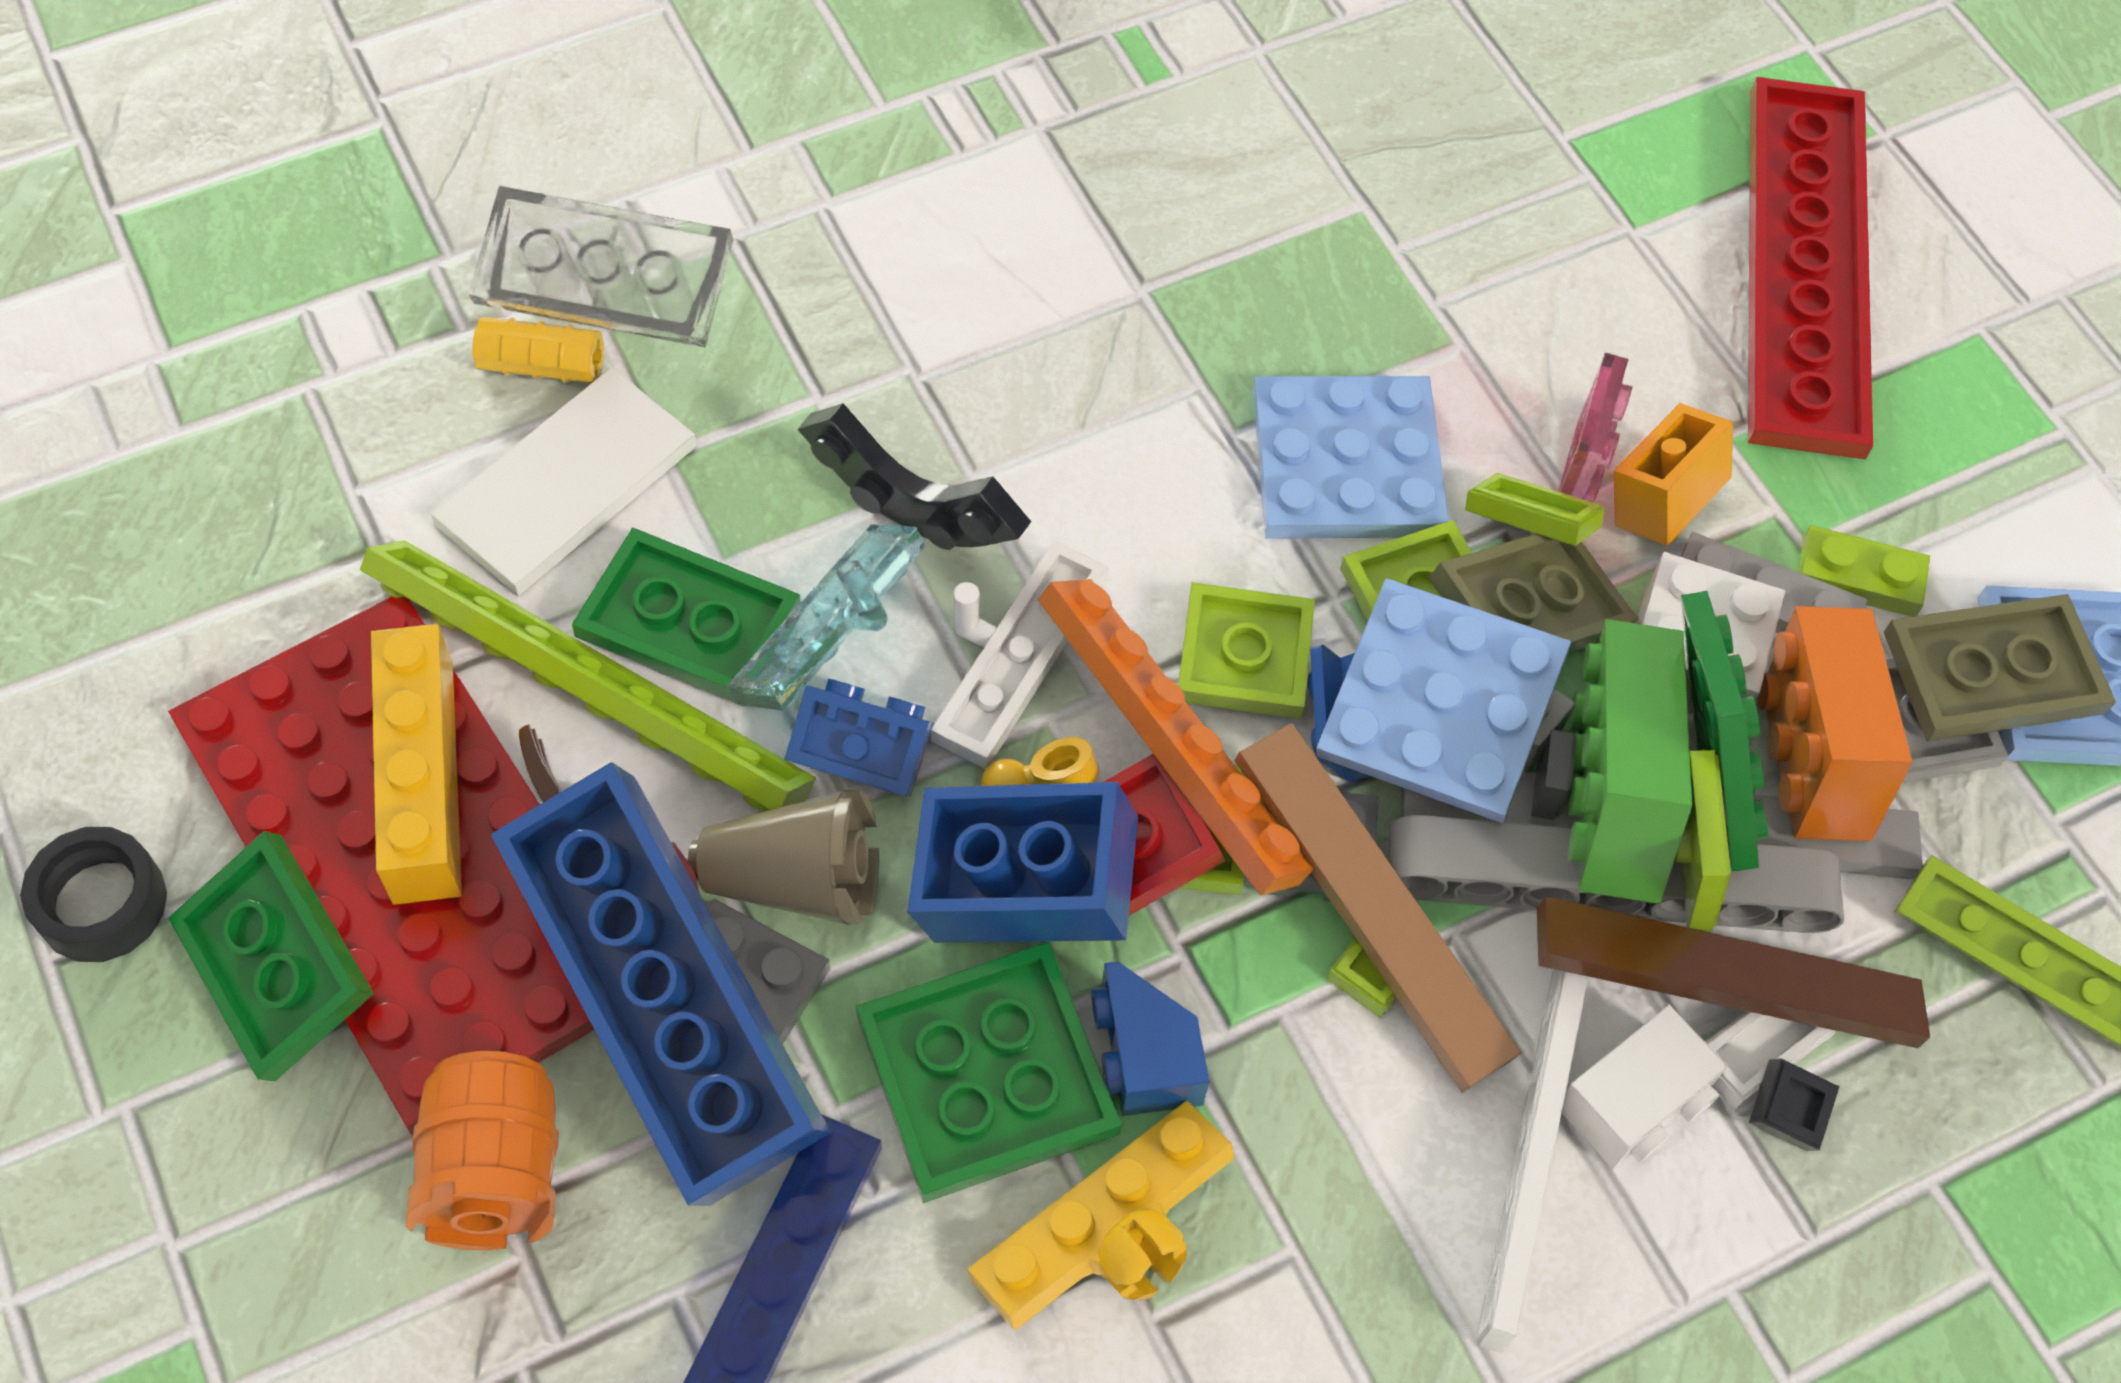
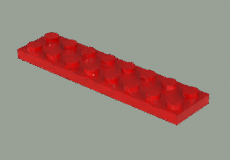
[1748,77,1873,460]

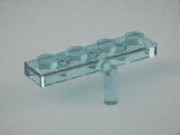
[727,524,926,711]

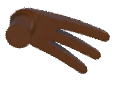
[519,724,562,802]

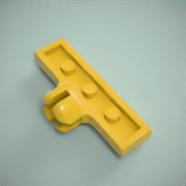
[967,1100,1235,1331]

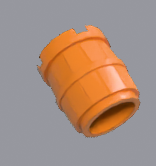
[406,1051,559,1251]

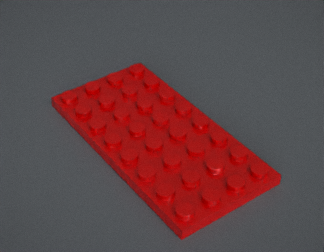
[168,596,594,1137]

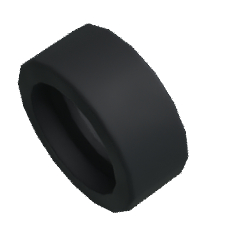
[20,827,167,962]

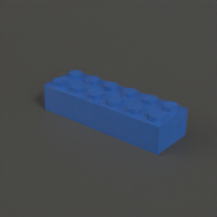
[491,762,831,1206]

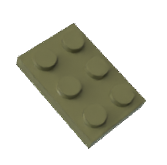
[1428,534,1639,653]
[1883,594,2116,742]

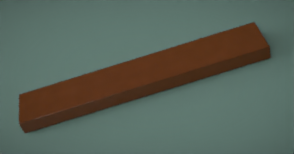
[1536,896,1930,1048]

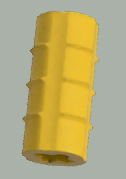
[472,316,604,383]

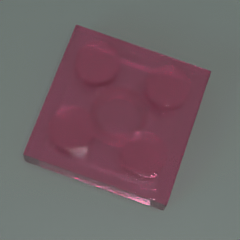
[1558,352,1633,502]

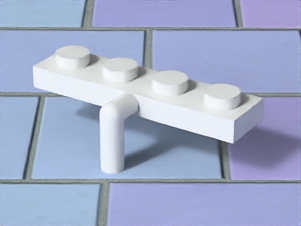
[931,540,1109,769]

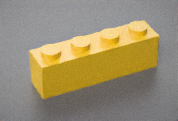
[371,624,462,905]

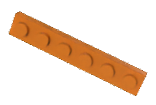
[1037,579,1314,896]

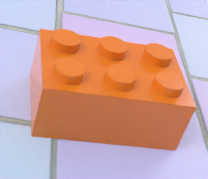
[1757,606,1913,841]

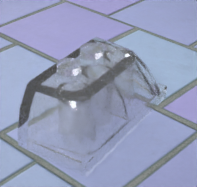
[468,186,734,348]

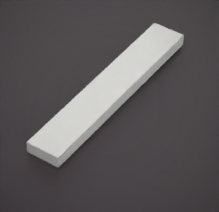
[1475,969,1589,1353]

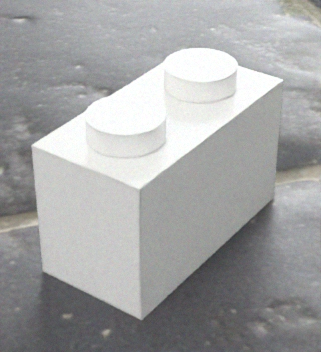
[1562,1004,1728,1170]

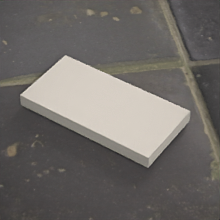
[431,367,697,596]

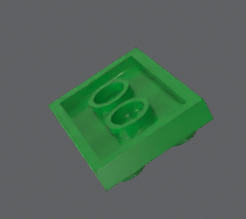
[572,527,801,706]
[168,831,374,1081]

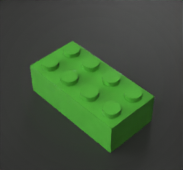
[1568,619,1692,904]

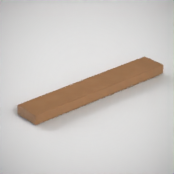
[1234,723,1522,1093]

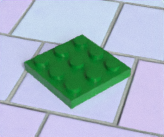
[1681,591,1768,872]
[856,942,1122,1203]

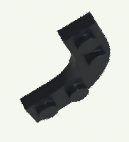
[797,403,1032,550]

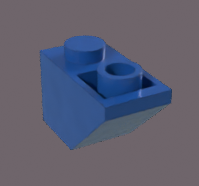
[1091,961,1210,1116]

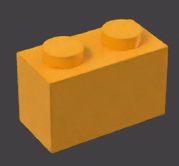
[1613,403,1733,546]

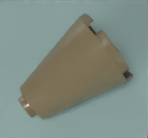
[688,790,879,925]

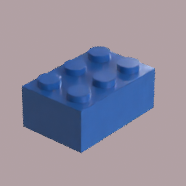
[907,782,1138,943]

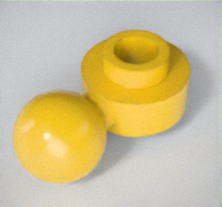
[981,737,1100,786]

